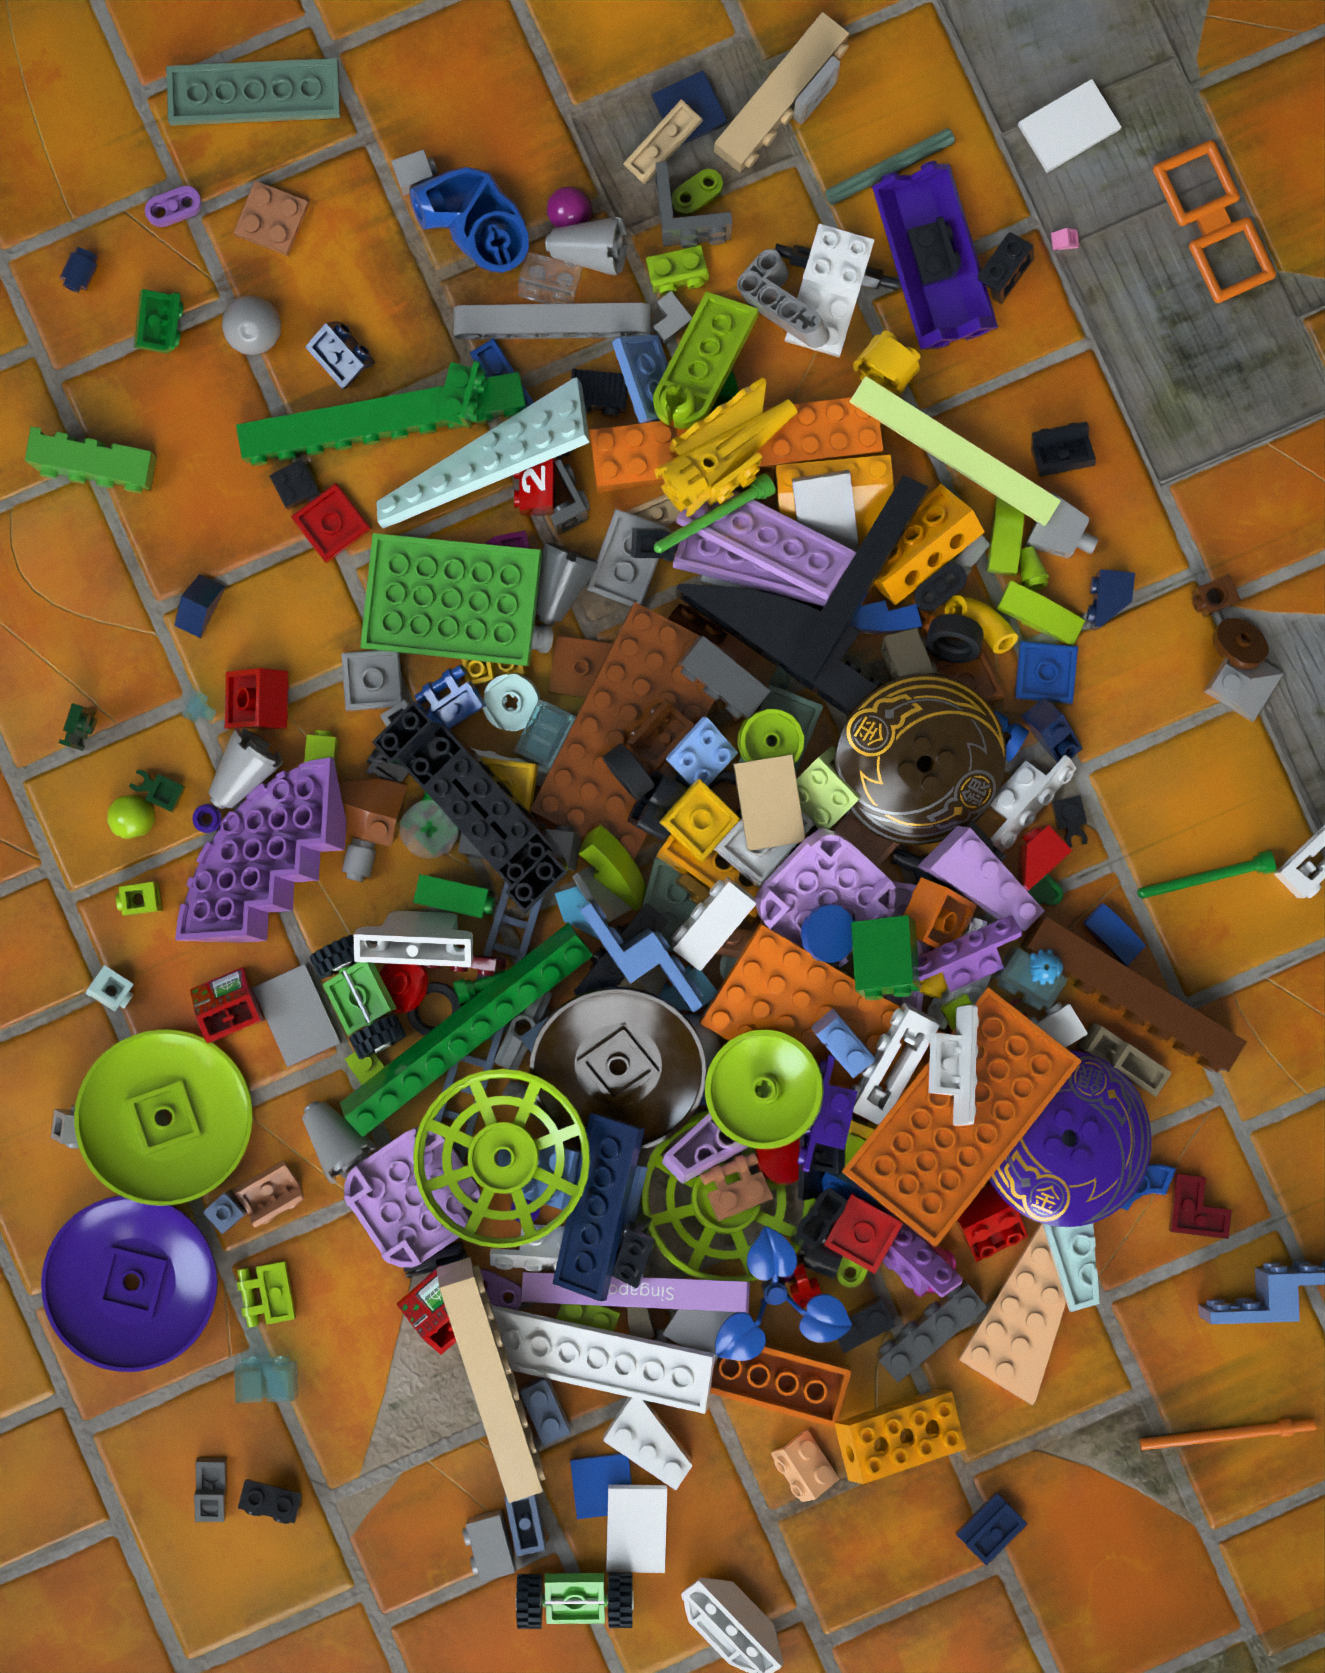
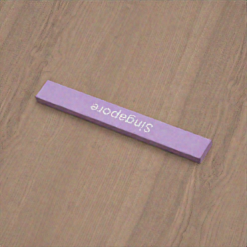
[521,1272,750,1313]

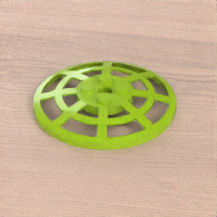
[413,1069,590,1248]
[641,1111,815,1282]

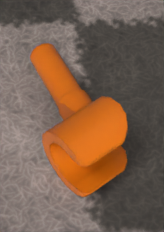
[911,598,935,634]

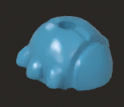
[1030,949,1063,985]

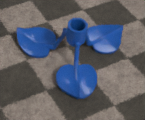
[715,1226,852,1361]

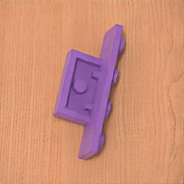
[918,915,1023,992]
[880,1206,963,1297]

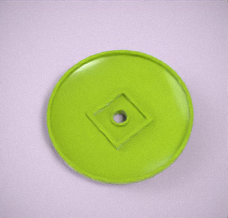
[74,1030,252,1206]

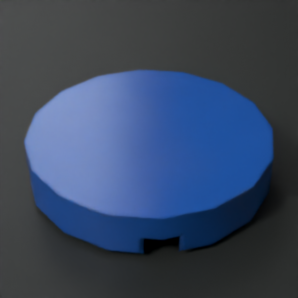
[801,904,854,963]

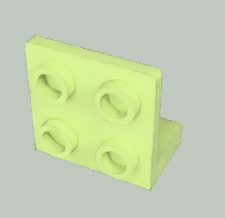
[796,746,860,830]

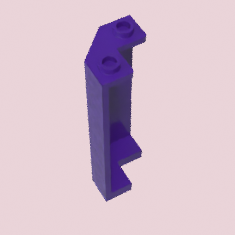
[872,161,998,350]

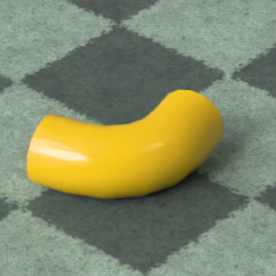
[945,595,1018,654]

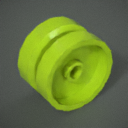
[737,709,804,763]

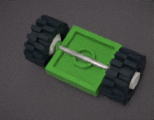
[309,935,407,1059]
[516,1573,634,1629]

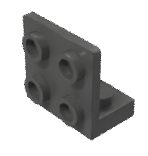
[550,459,590,535]

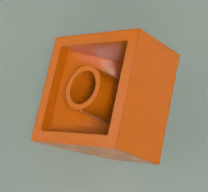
[902,878,977,949]

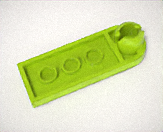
[653,291,759,429]

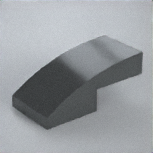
[194,1457,227,1522]

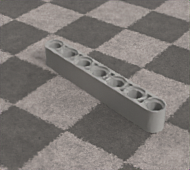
[453,303,651,340]

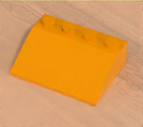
[774,455,894,547]

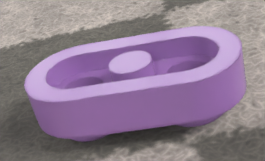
[145,186,202,227]
[480,1269,522,1310]

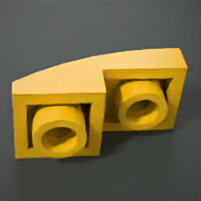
[461,659,527,685]

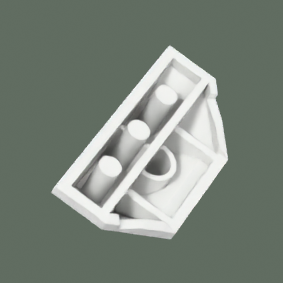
[681,1578,784,1673]

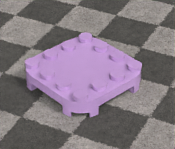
[754,828,896,968]
[344,1127,482,1268]

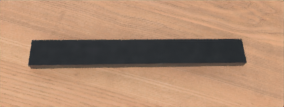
[788,475,929,683]

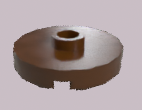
[1212,618,1269,670]

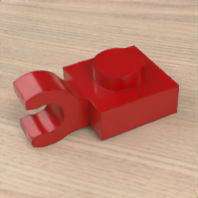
[789,1263,821,1311]

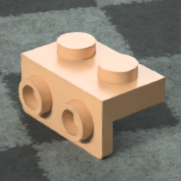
[771,1430,839,1502]

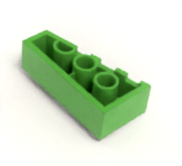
[25,426,157,493]

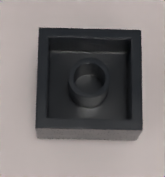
[269,459,319,510]

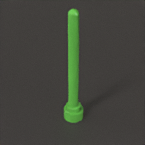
[654,473,776,553]

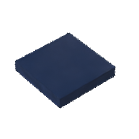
[652,70,727,145]

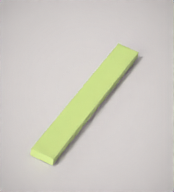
[849,376,1061,526]

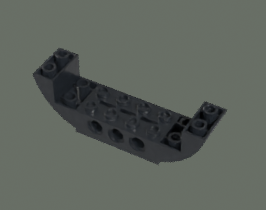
[372,701,569,914]

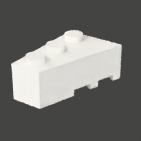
[671,876,757,971]
[603,1397,692,1490]

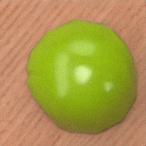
[107,795,155,839]

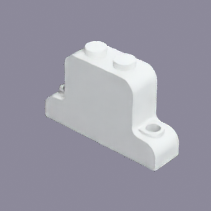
[354,911,473,967]

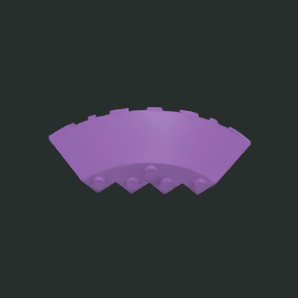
[175,757,346,943]

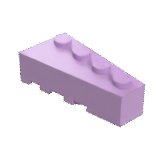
[918,826,1044,931]
[662,1113,748,1184]

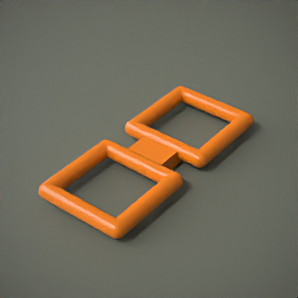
[1153,140,1276,303]

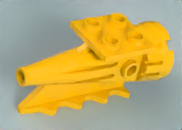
[655,377,797,517]

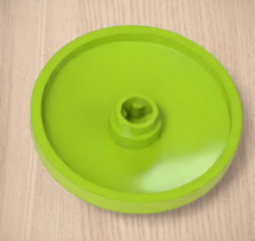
[705,1030,824,1149]

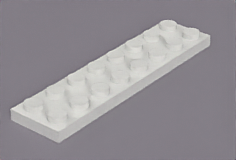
[492,1305,715,1414]

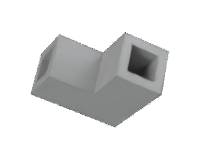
[654,291,692,345]

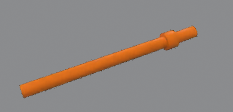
[1139,1418,1316,1450]

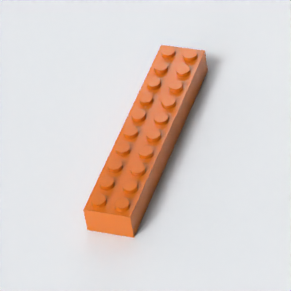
[590,397,883,493]

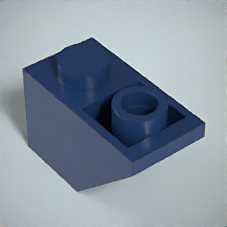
[1087,569,1135,631]
[1022,698,1083,763]

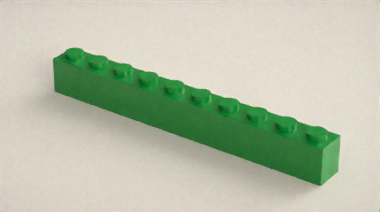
[236,372,527,466]
[340,922,593,1137]

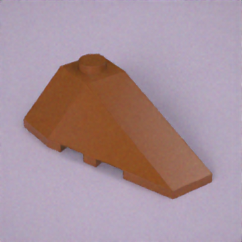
[338,777,409,846]

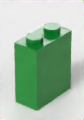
[413,874,496,919]
[851,915,920,1000]

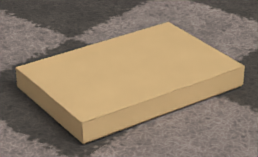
[733,754,805,851]

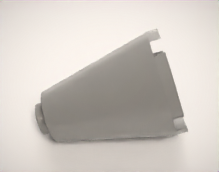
[545,217,627,275]
[208,727,284,809]
[302,1101,377,1184]

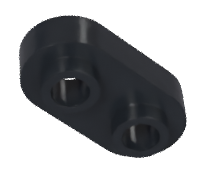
[914,563,967,611]

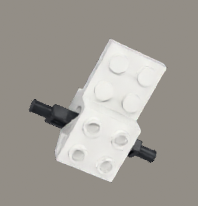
[774,224,900,357]

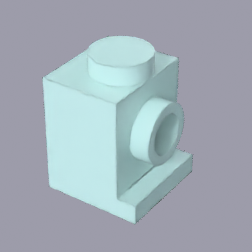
[85,965,134,1011]

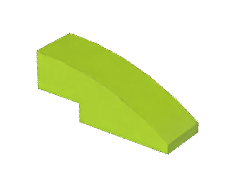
[986,496,1024,576]
[996,581,1085,646]
[578,825,647,911]

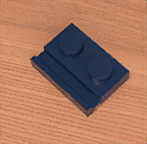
[955,1492,1027,1566]

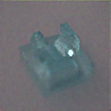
[181,690,217,723]

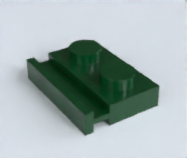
[59,703,97,751]

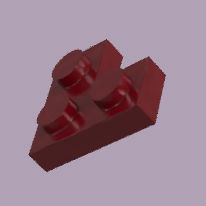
[1169,1173,1232,1239]

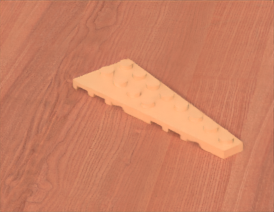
[958,1223,1066,1406]

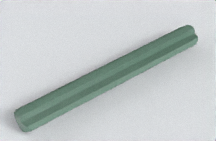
[825,128,955,205]

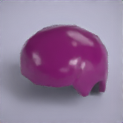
[546,187,592,228]

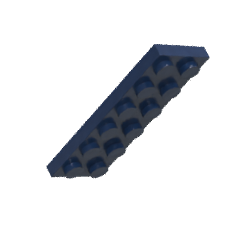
[552,1113,645,1302]

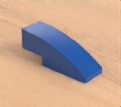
[849,600,922,634]

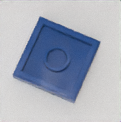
[1014,641,1078,704]
[570,1453,632,1519]

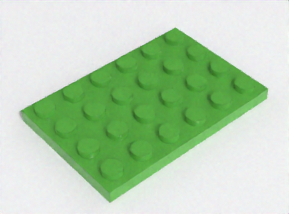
[360,533,543,666]

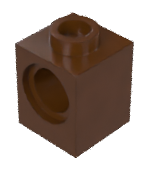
[1191,574,1241,618]

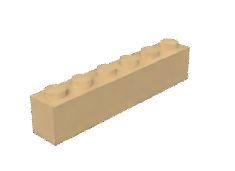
[714,12,849,173]

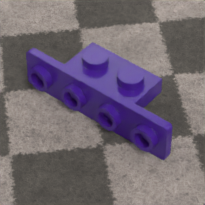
[797,1054,858,1172]

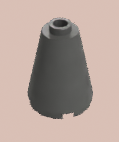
[536,542,598,625]

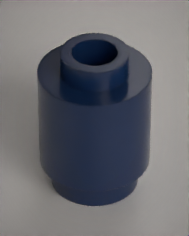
[60,247,98,293]

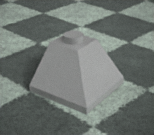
[1204,657,1284,722]

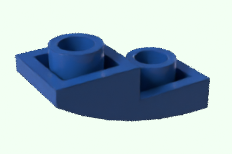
[1082,903,1146,966]

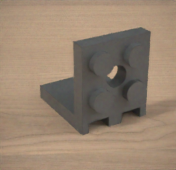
[655,161,732,248]

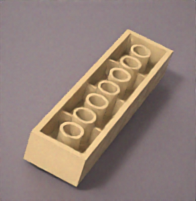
[436,1257,546,1503]

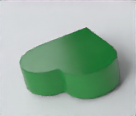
[1027,874,1063,906]

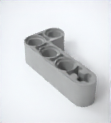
[737,249,830,348]

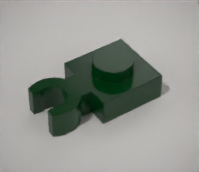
[129,770,186,813]

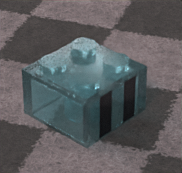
[993,948,1068,1011]

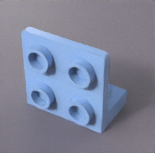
[666,717,738,788]

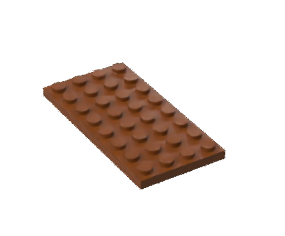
[530,602,737,860]

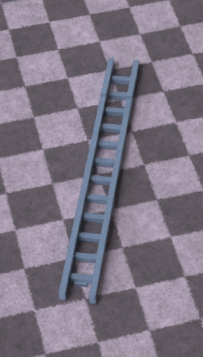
[434,812,558,1163]

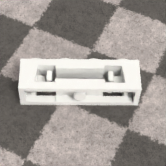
[1273,824,1325,898]
[850,1002,940,1125]

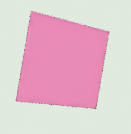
[1051,228,1079,250]

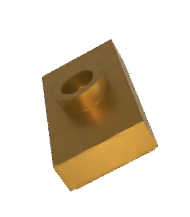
[674,873,710,905]

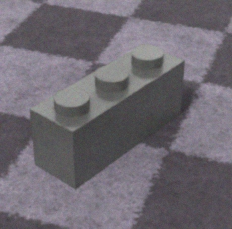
[677,636,771,719]

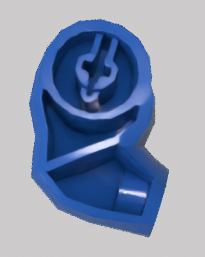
[409,166,529,273]

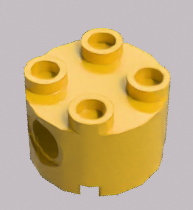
[853,330,921,397]

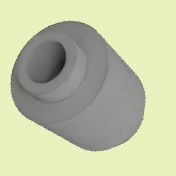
[342,838,376,882]

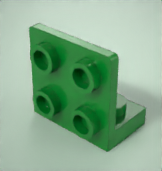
[436,360,488,429]

